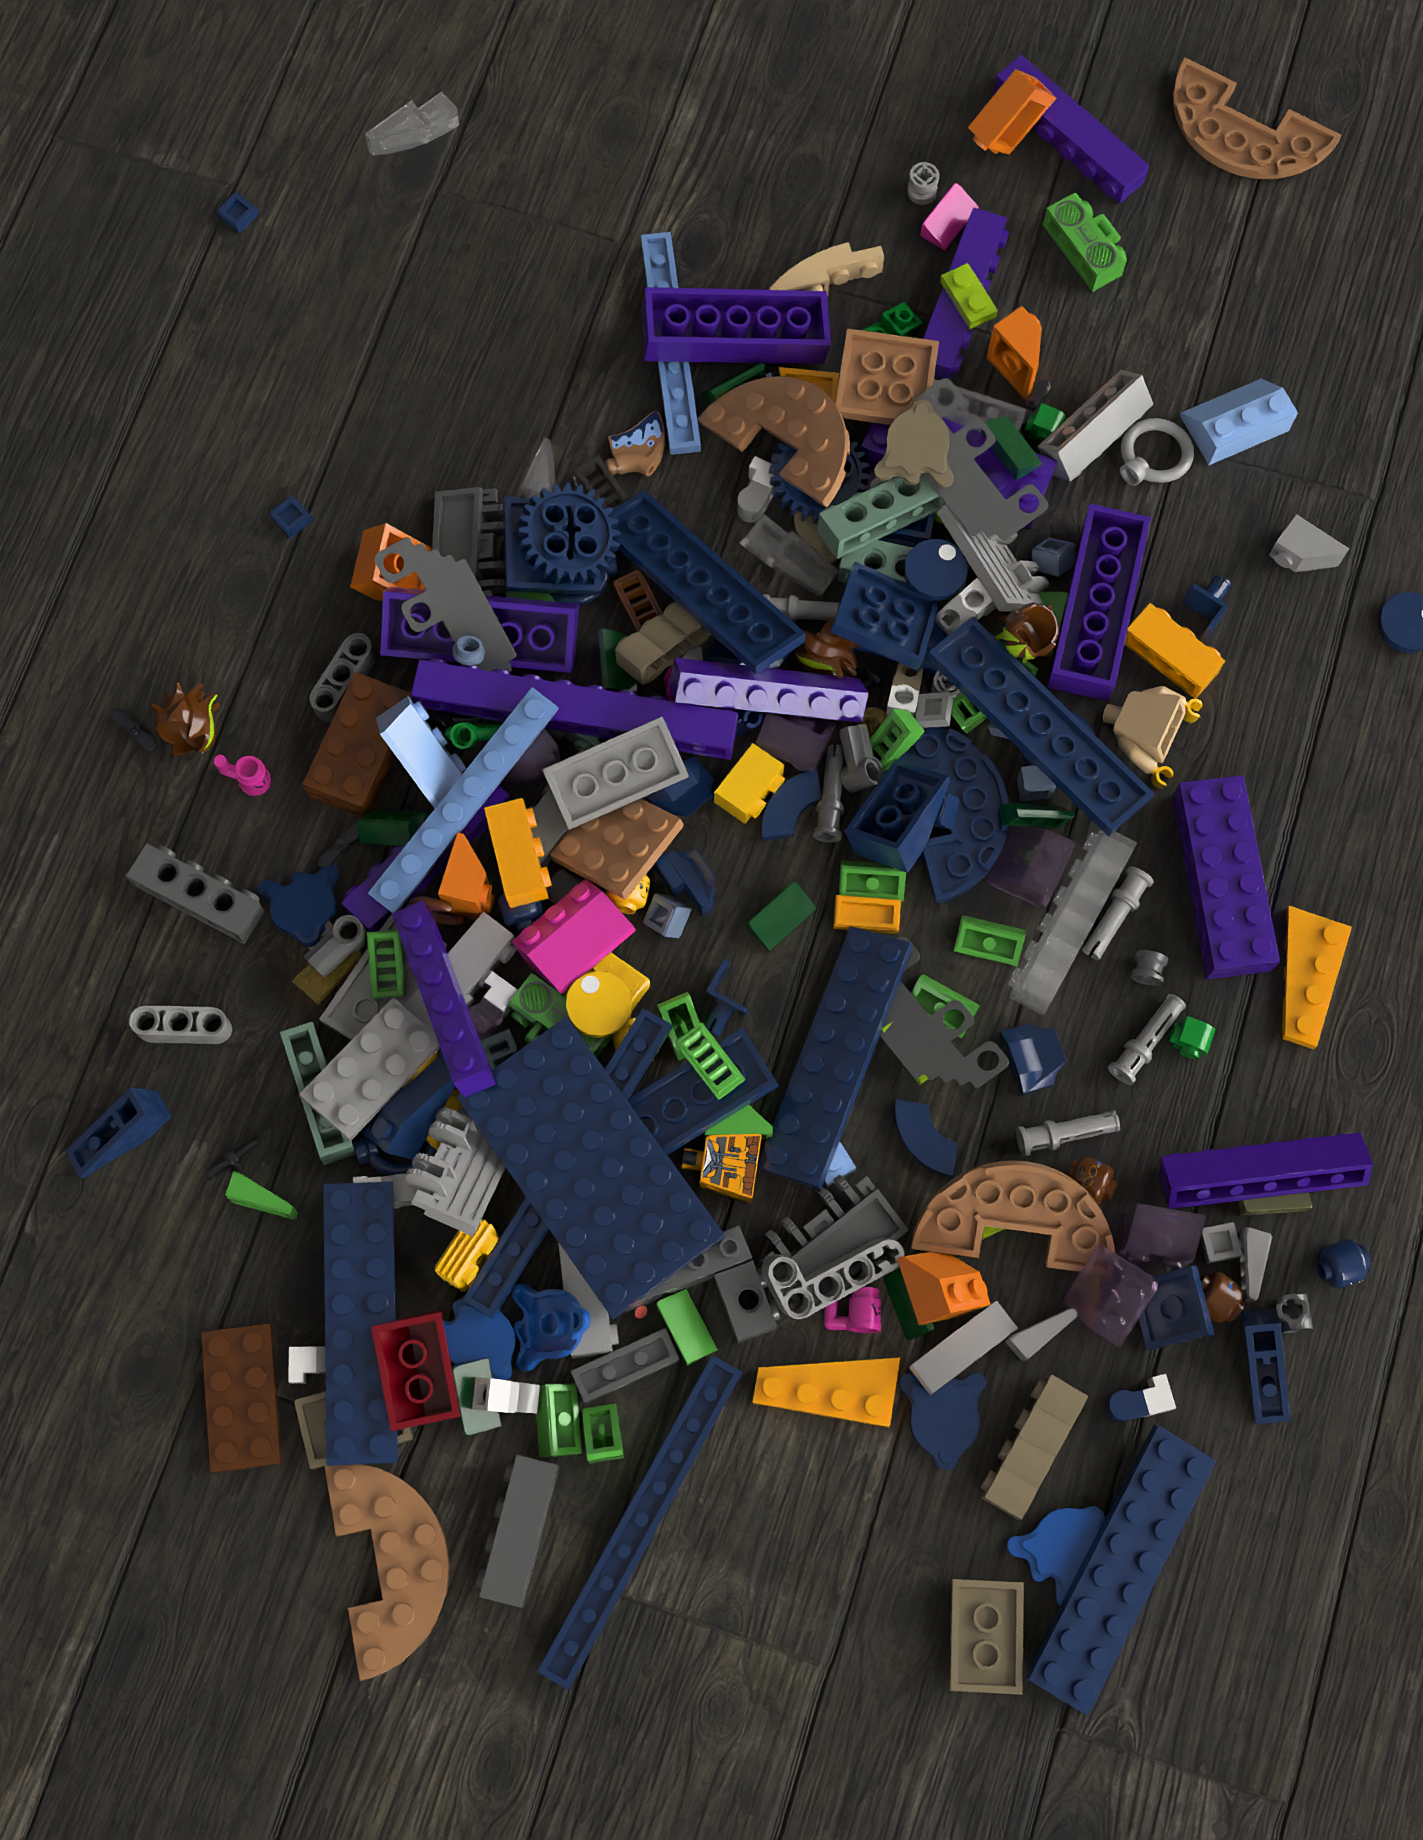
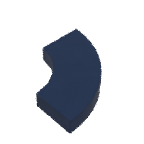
[762,769,822,841]
[894,1099,957,1178]

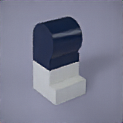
[1105,1374,1176,1423]

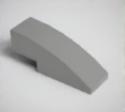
[909,1301,1018,1395]

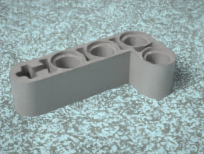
[762,1237,904,1319]

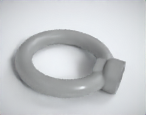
[1120,418,1194,486]

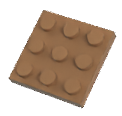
[835,329,939,425]
[549,799,684,900]

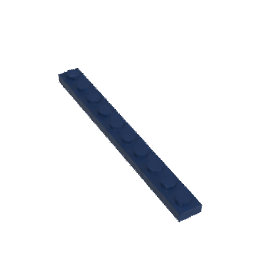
[462,1008,673,1319]
[537,1355,742,1690]

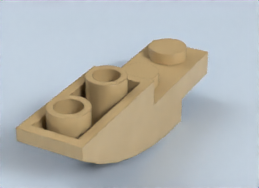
[769,242,884,296]

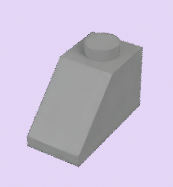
[1269,514,1349,572]

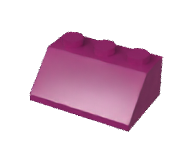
[511,879,636,994]

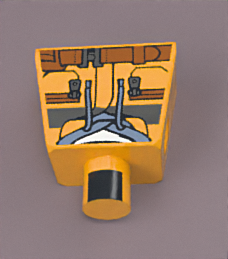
[682,1134,761,1203]

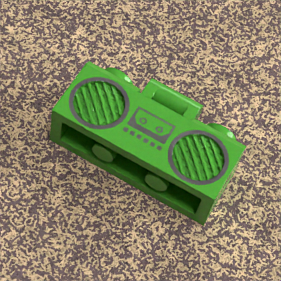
[1043,193,1127,292]
[508,973,612,1058]

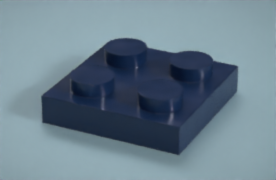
[1130,1266,1214,1350]

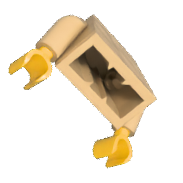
[1103,686,1202,788]

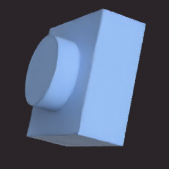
[824,1141,856,1187]

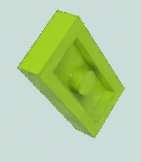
[940,263,998,329]

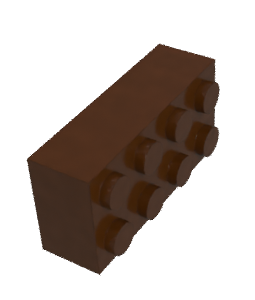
[302,672,414,817]

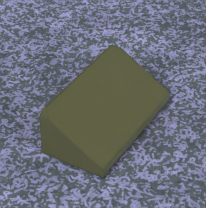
[1239,1192,1312,1216]

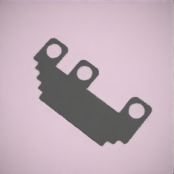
[915,378,1048,541]
[375,537,517,672]
[880,937,1009,1088]

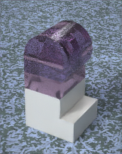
[468,971,518,1039]

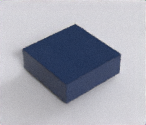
[215,192,259,234]
[268,495,314,539]

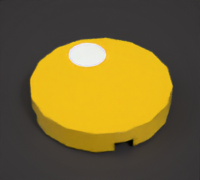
[566,971,633,1038]

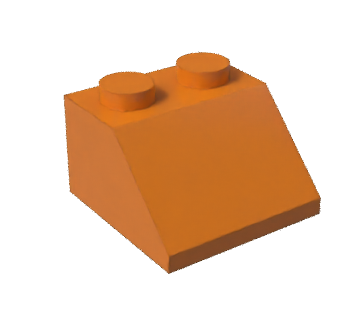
[986,306,1042,400]
[350,523,432,601]
[438,832,495,920]
[897,1252,991,1325]

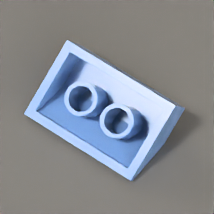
[1180,379,1298,465]
[376,696,466,809]

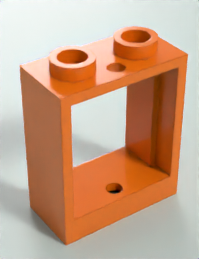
[968,69,1056,155]

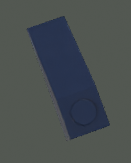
[367,1056,456,1160]
[65,1087,172,1178]
[1241,1308,1291,1424]

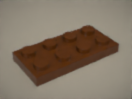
[201,1324,282,1473]

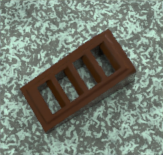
[612,569,663,632]

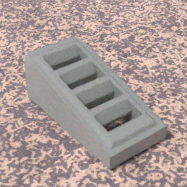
[1239,1227,1272,1304]
[1005,1308,1078,1362]

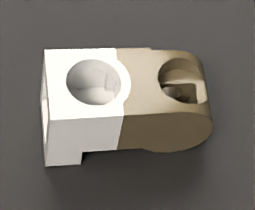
[885,662,923,719]

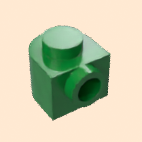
[1025,403,1068,445]
[1168,1016,1215,1060]

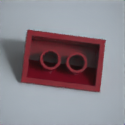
[371,1309,461,1431]

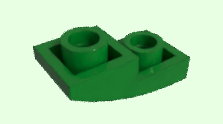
[862,302,923,337]

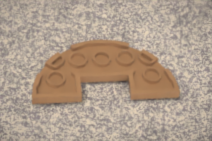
[1173,58,1342,179]
[697,376,850,508]
[910,1161,1115,1276]
[325,1464,450,1681]

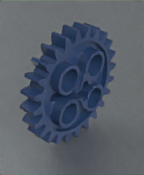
[769,441,870,524]
[517,482,621,585]

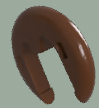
[407,896,463,928]

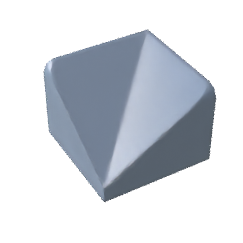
[1032,537,1075,577]
[1017,765,1056,801]
[643,893,692,938]

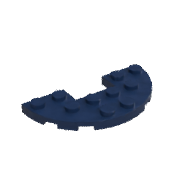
[891,727,1009,905]

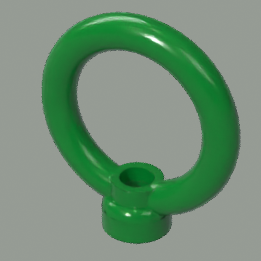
[444,722,503,749]

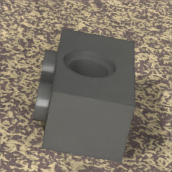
[714,1261,780,1344]

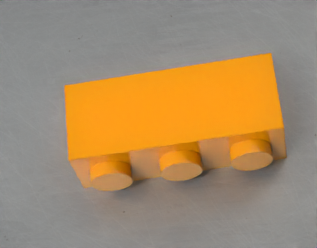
[1124,603,1225,699]
[484,798,552,908]

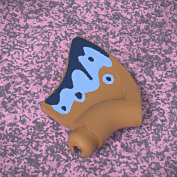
[605,412,665,476]

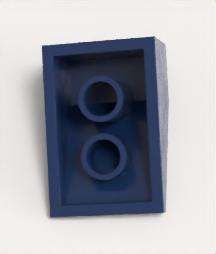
[845,759,950,873]

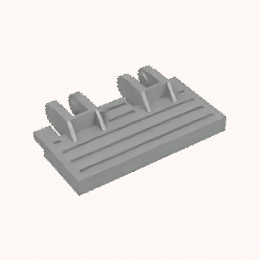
[937,505,1049,611]
[405,1107,505,1236]

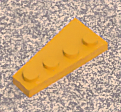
[1282,906,1352,1050]
[753,1358,900,1428]

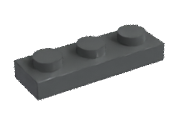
[571,1328,680,1404]

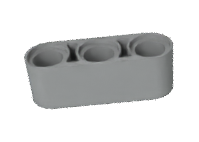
[129,1006,232,1044]

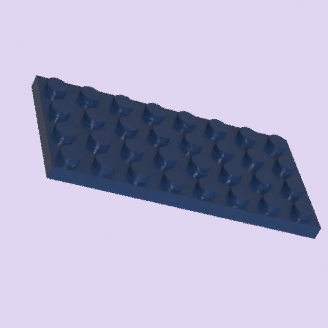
[456,1017,725,1319]

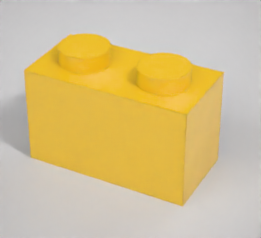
[714,743,785,824]

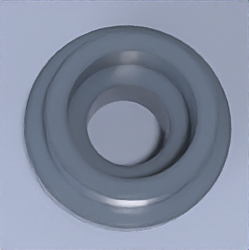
[452,636,485,665]

